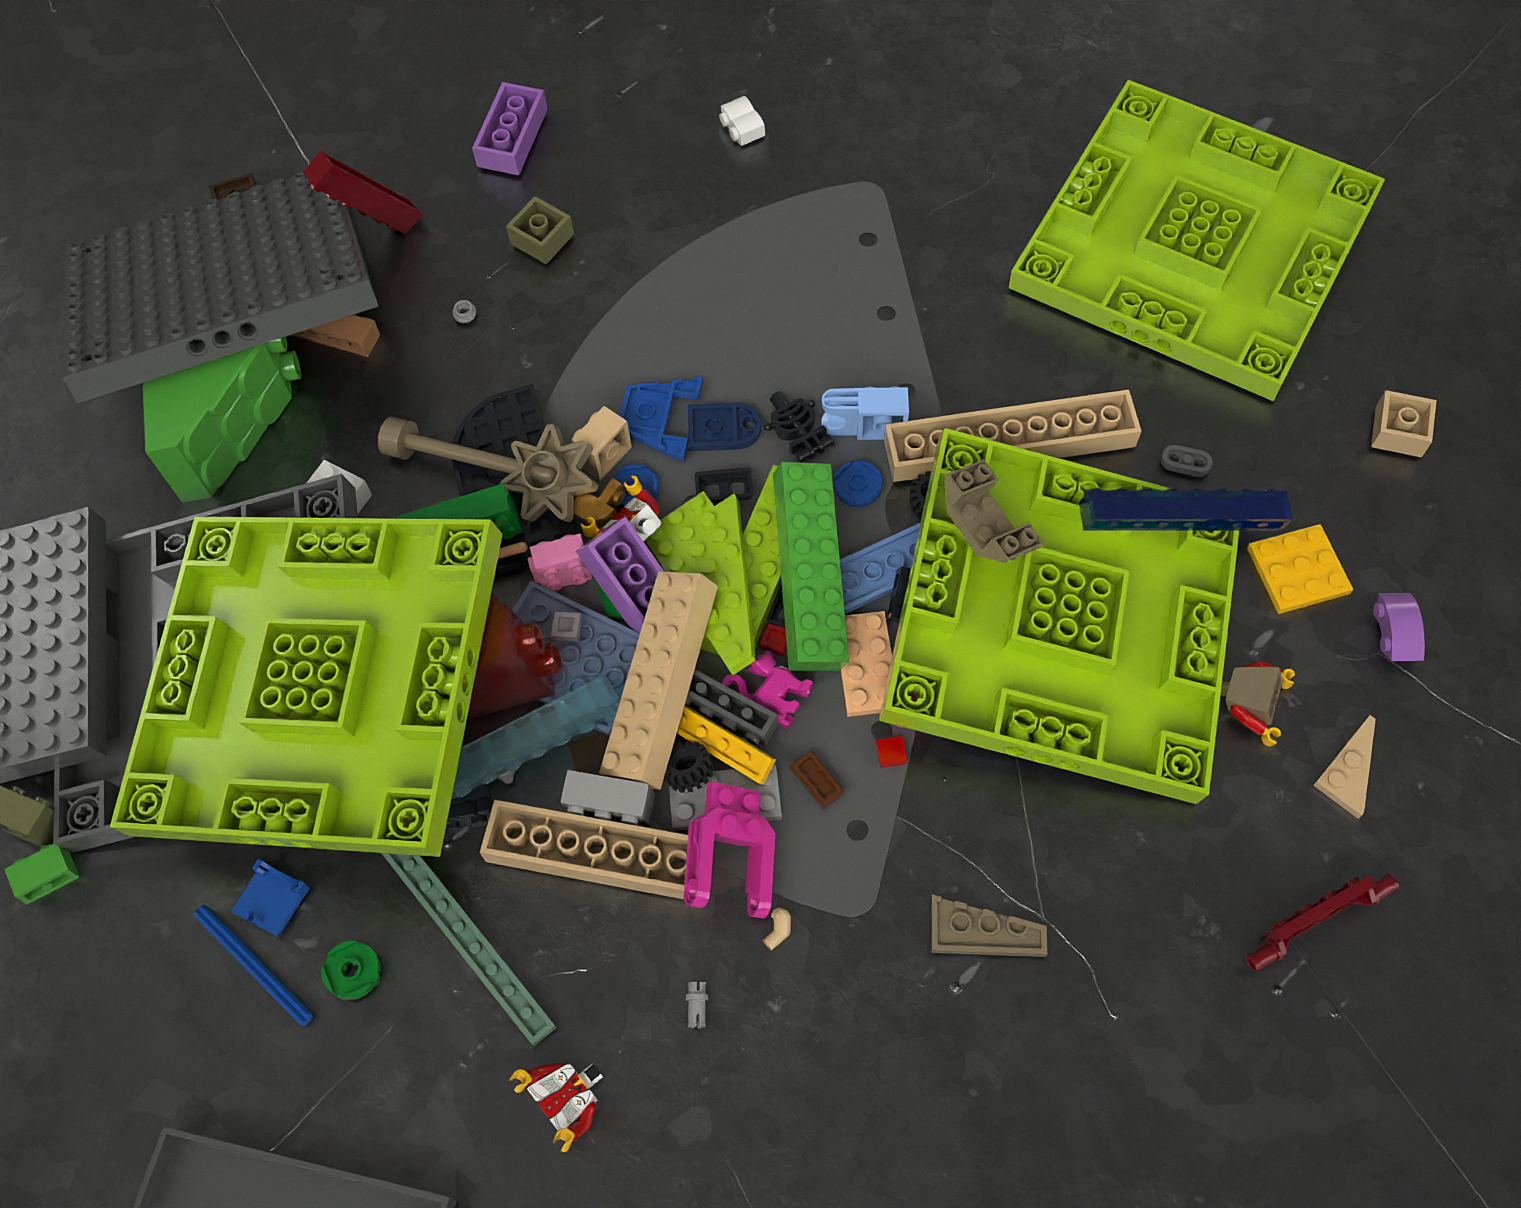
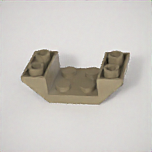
[945,459,1044,563]

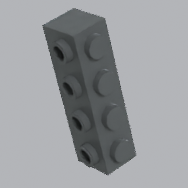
[685,669,779,746]

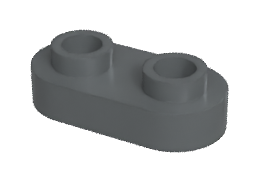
[1161,445,1213,477]

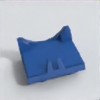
[231,859,310,937]

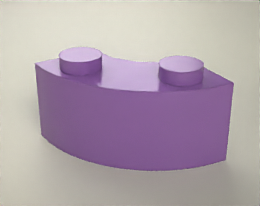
[1374,593,1425,661]

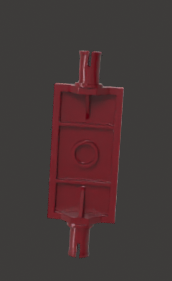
[1245,874,1399,973]

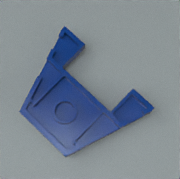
[619,376,703,462]

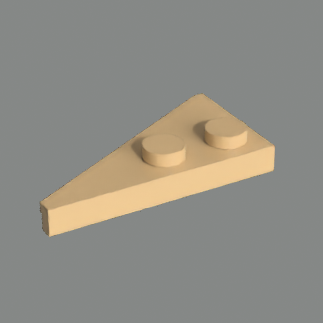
[1313,715,1376,819]

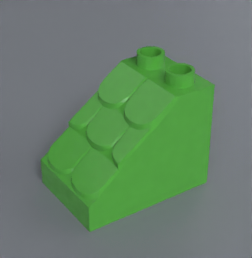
[143,336,301,503]

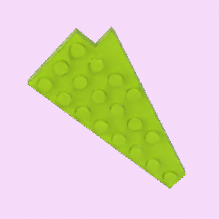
[645,491,755,675]

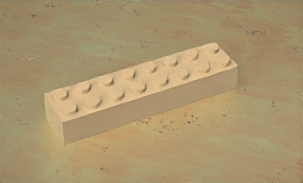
[599,572,718,790]
[480,800,688,899]

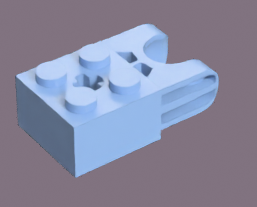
[821,386,909,440]

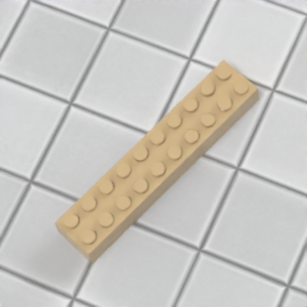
[884,390,1142,482]

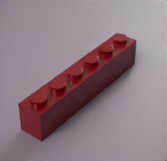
[303,150,423,234]

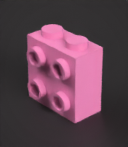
[528,534,593,591]

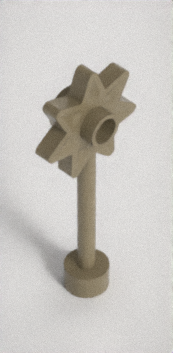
[378,417,598,522]

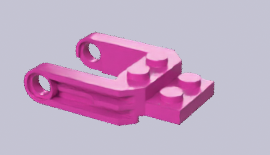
[684,782,775,919]

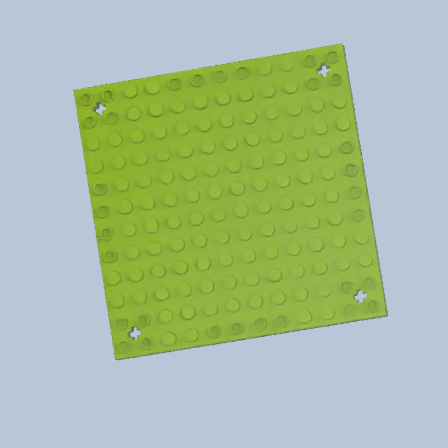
[1008,80,1385,401]
[879,428,1242,804]
[110,517,502,857]

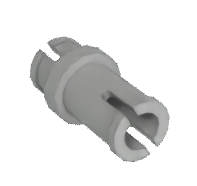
[686,982,708,1028]

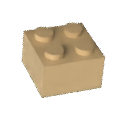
[1371,390,1436,457]
[572,406,632,481]

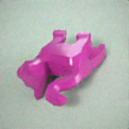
[720,650,813,730]

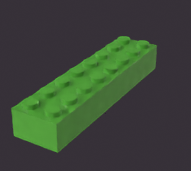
[773,462,849,671]

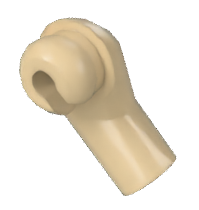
[762,907,791,951]

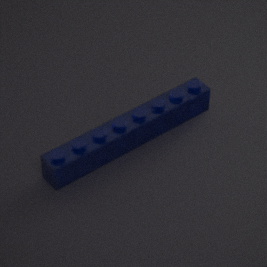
[1079,488,1293,531]

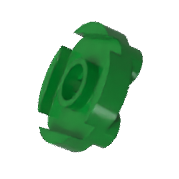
[321,941,381,1000]

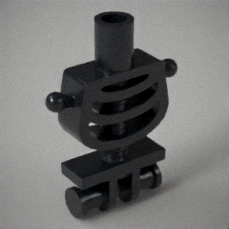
[764,391,835,463]

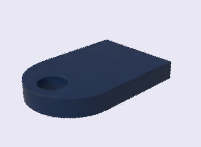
[688,403,762,451]

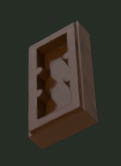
[790,750,845,809]

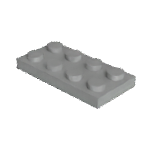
[669,765,782,831]

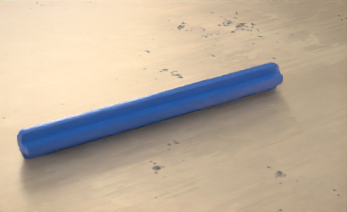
[194,905,314,1026]

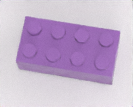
[472,82,548,175]
[575,516,664,633]

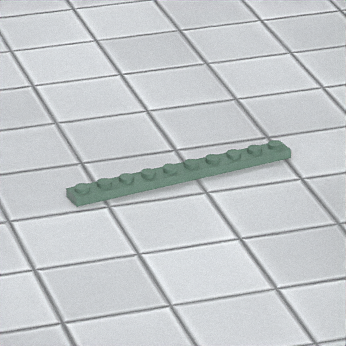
[382,853,557,1047]

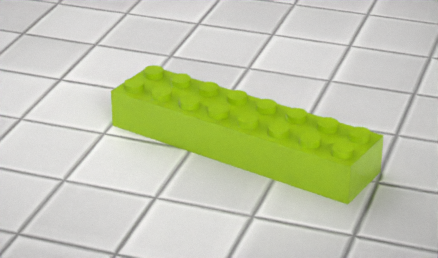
[700,465,782,666]

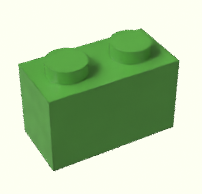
[4,843,79,905]

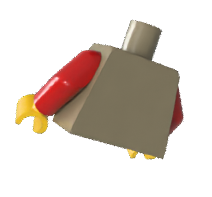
[1220,661,1295,746]

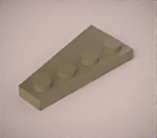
[931,894,1047,957]

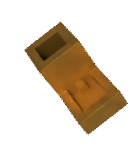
[573,478,627,527]

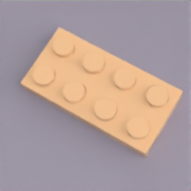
[840,611,892,717]

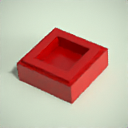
[759,622,787,656]
[876,736,907,768]

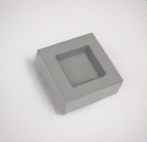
[551,612,583,641]

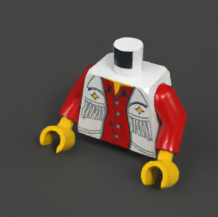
[581,476,661,541]
[509,1063,603,1152]

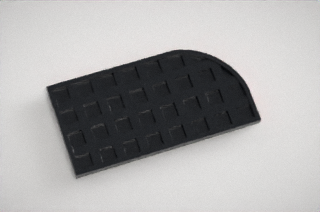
[451,384,575,575]

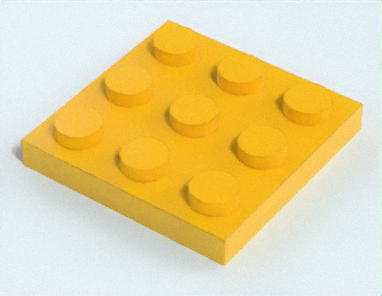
[1247,524,1353,614]

